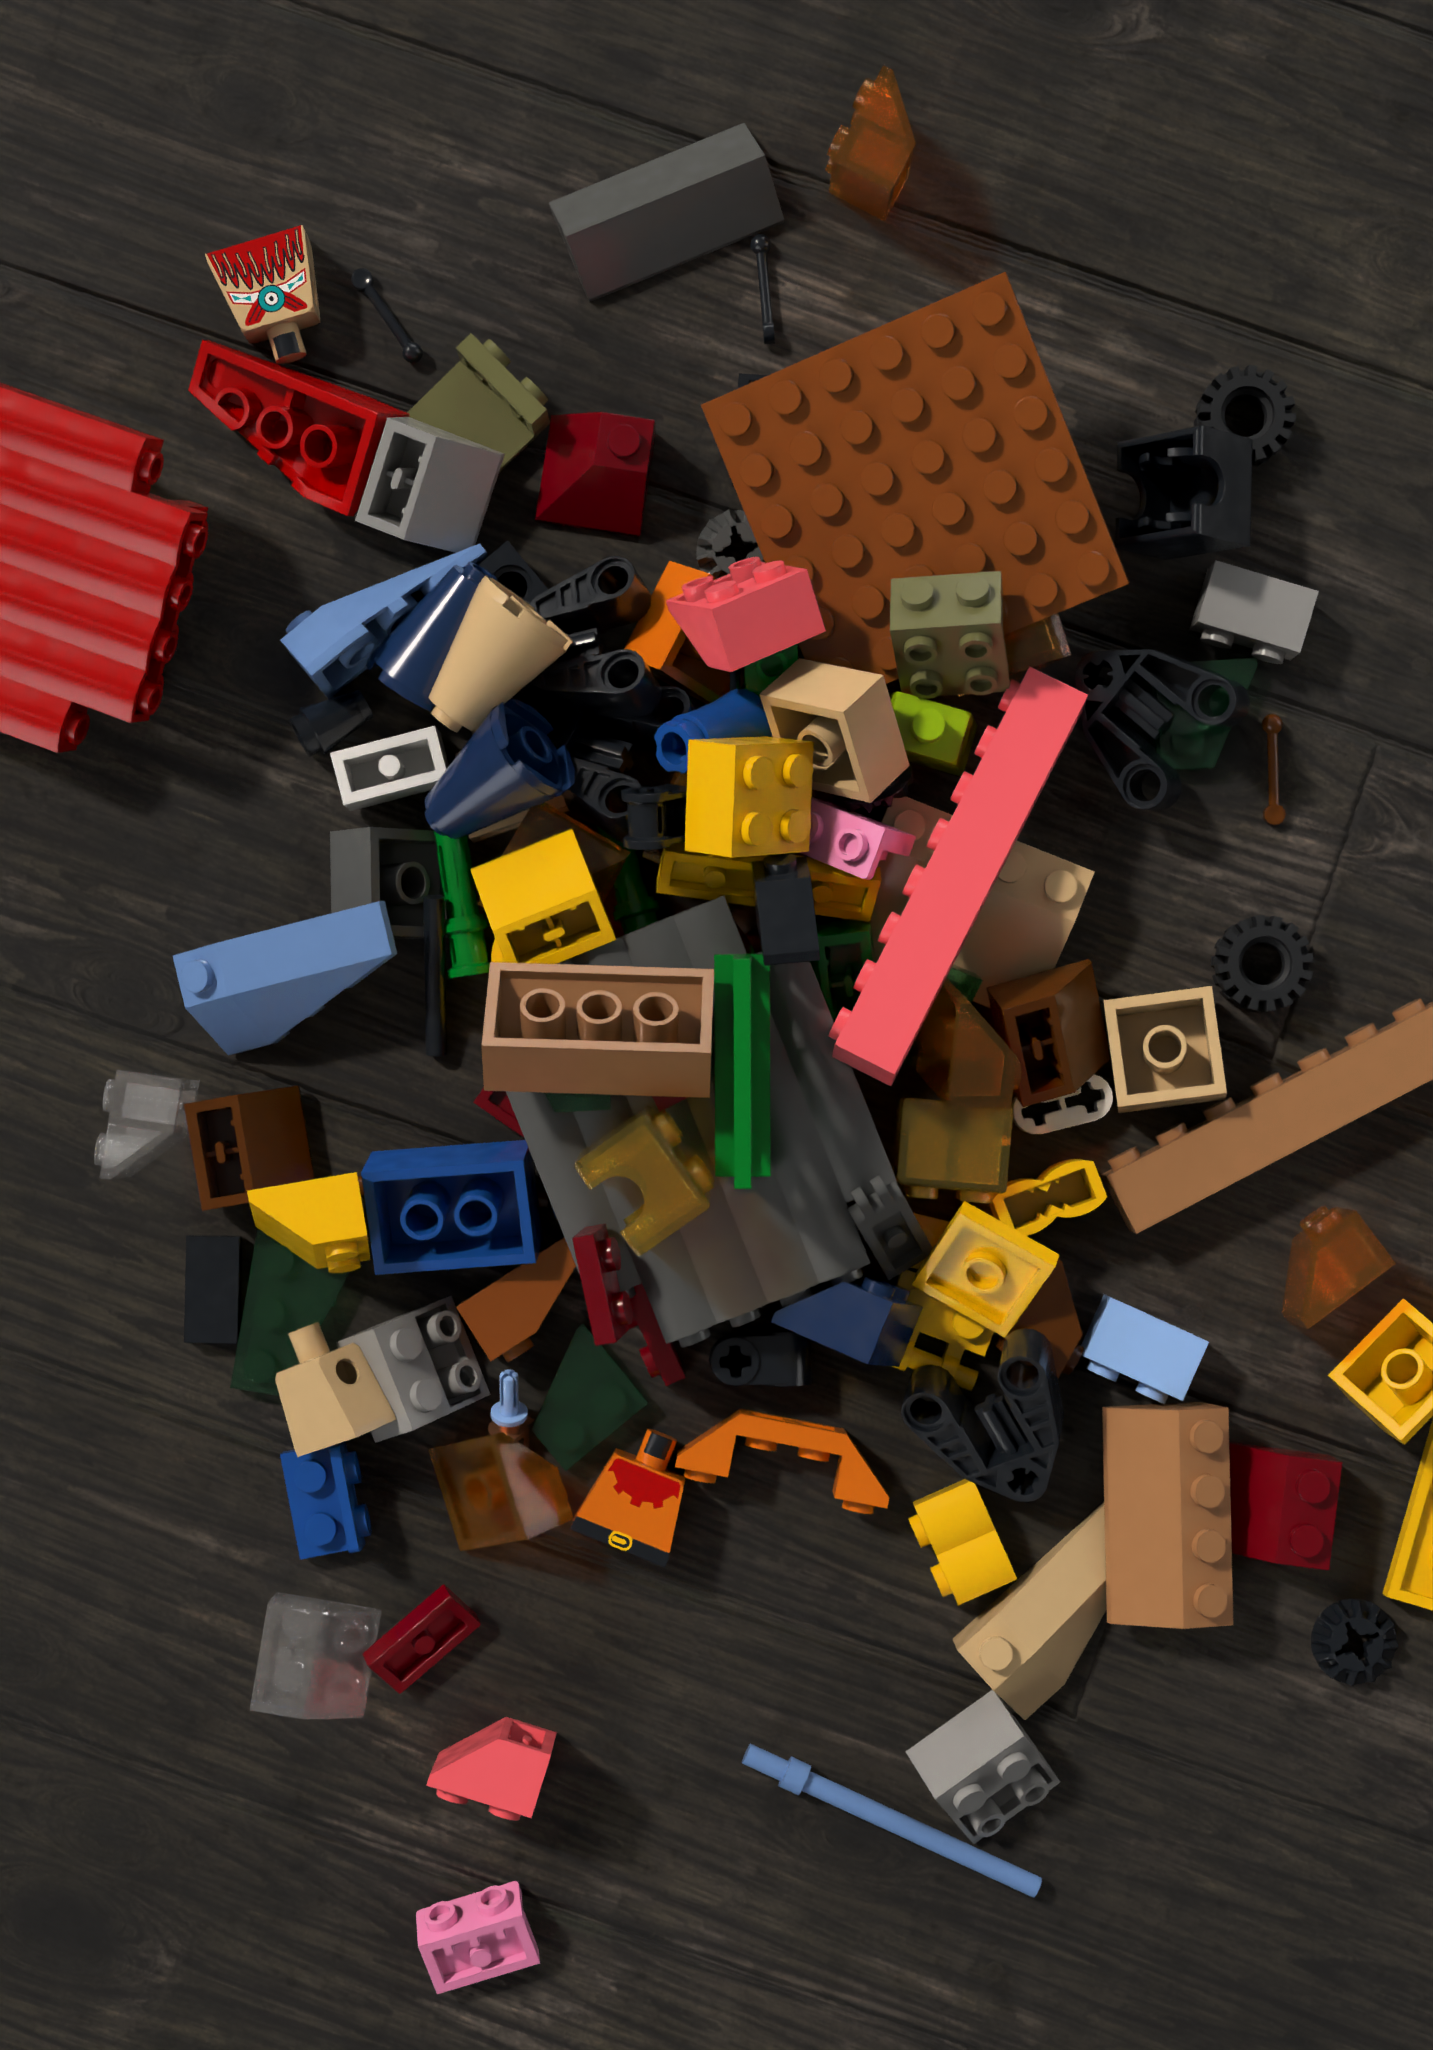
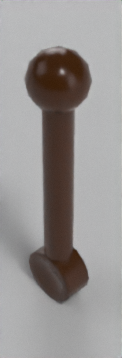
[1262,714,1286,825]

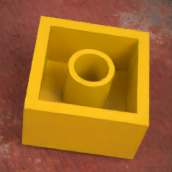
[684,736,814,858]

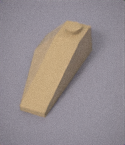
[953,1502,1107,1720]

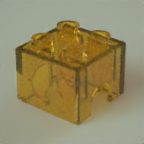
[892,1098,1013,1203]
[574,1106,715,1256]

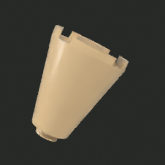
[428,575,573,733]

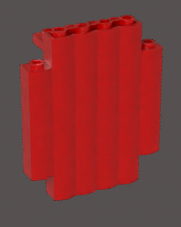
[0,383,208,753]

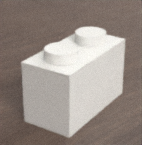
[330,726,449,811]

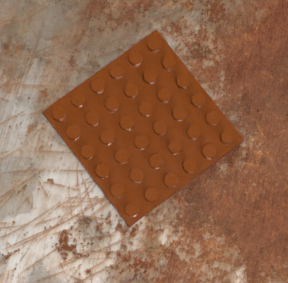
[701,272,1129,684]

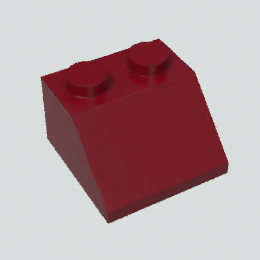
[1229,1442,1343,1570]

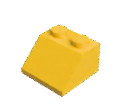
[247,1172,370,1273]
[1328,1298,1433,1445]

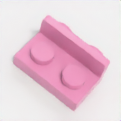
[800,797,916,880]
[416,1881,540,1994]

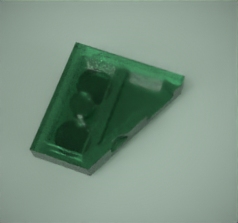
[532,1322,649,1471]

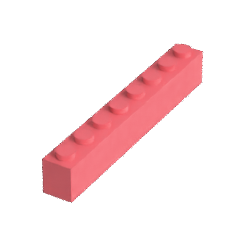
[828,666,1088,1086]

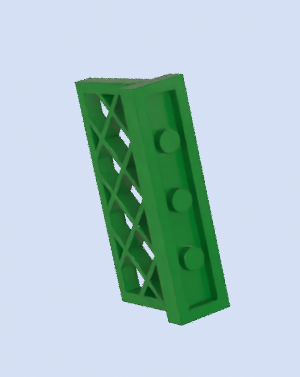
[714,954,771,1189]

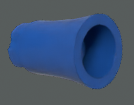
[654,689,773,774]

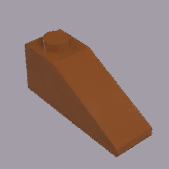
[456,1237,576,1363]

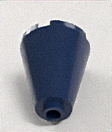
[366,562,497,712]
[425,699,575,839]

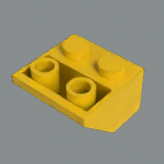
[470,828,616,964]

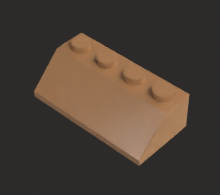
[482,962,714,1098]
[1102,1402,1233,1629]

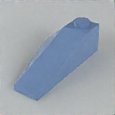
[280,543,488,699]
[173,901,397,1055]

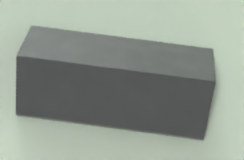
[549,123,784,302]

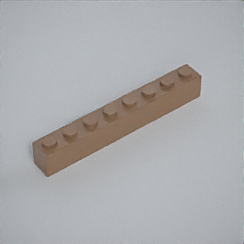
[1100,998,1433,1234]

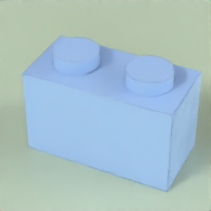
[1081,1294,1209,1404]

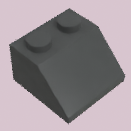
[330,827,448,939]

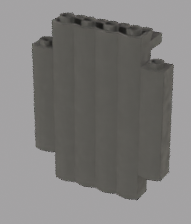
[506,895,897,1347]

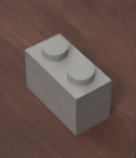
[1189,560,1319,664]

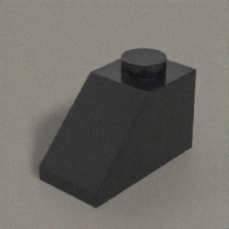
[751,853,820,966]

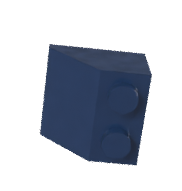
[771,1277,923,1367]

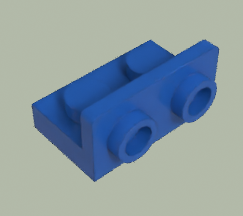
[280,1441,372,1560]

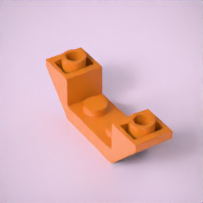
[675,1408,889,1514]

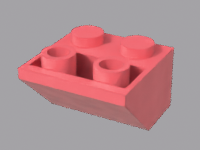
[666,557,826,672]
[426,1717,557,1821]

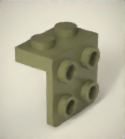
[407,333,550,473]
[890,571,1010,699]

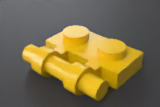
[891,1269,994,1391]

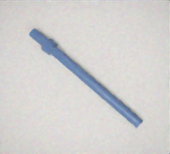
[742,1743,1042,1898]

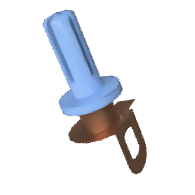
[488,1369,534,1463]

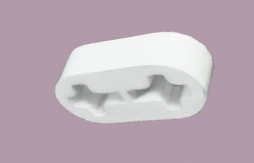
[1011,1074,1113,1134]

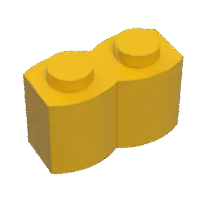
[987,1159,1107,1236]
[908,1479,1017,1605]

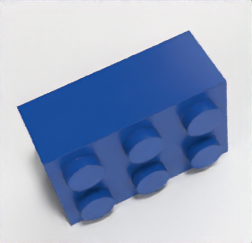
[361,1140,543,1275]

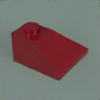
[535,412,656,537]

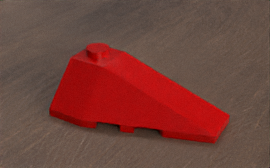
[188,340,410,516]

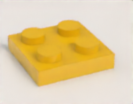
[911,1201,1059,1338]

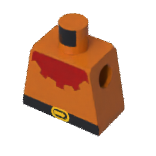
[570,1429,685,1567]

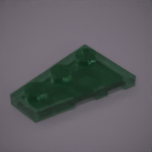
[230,1229,351,1396]

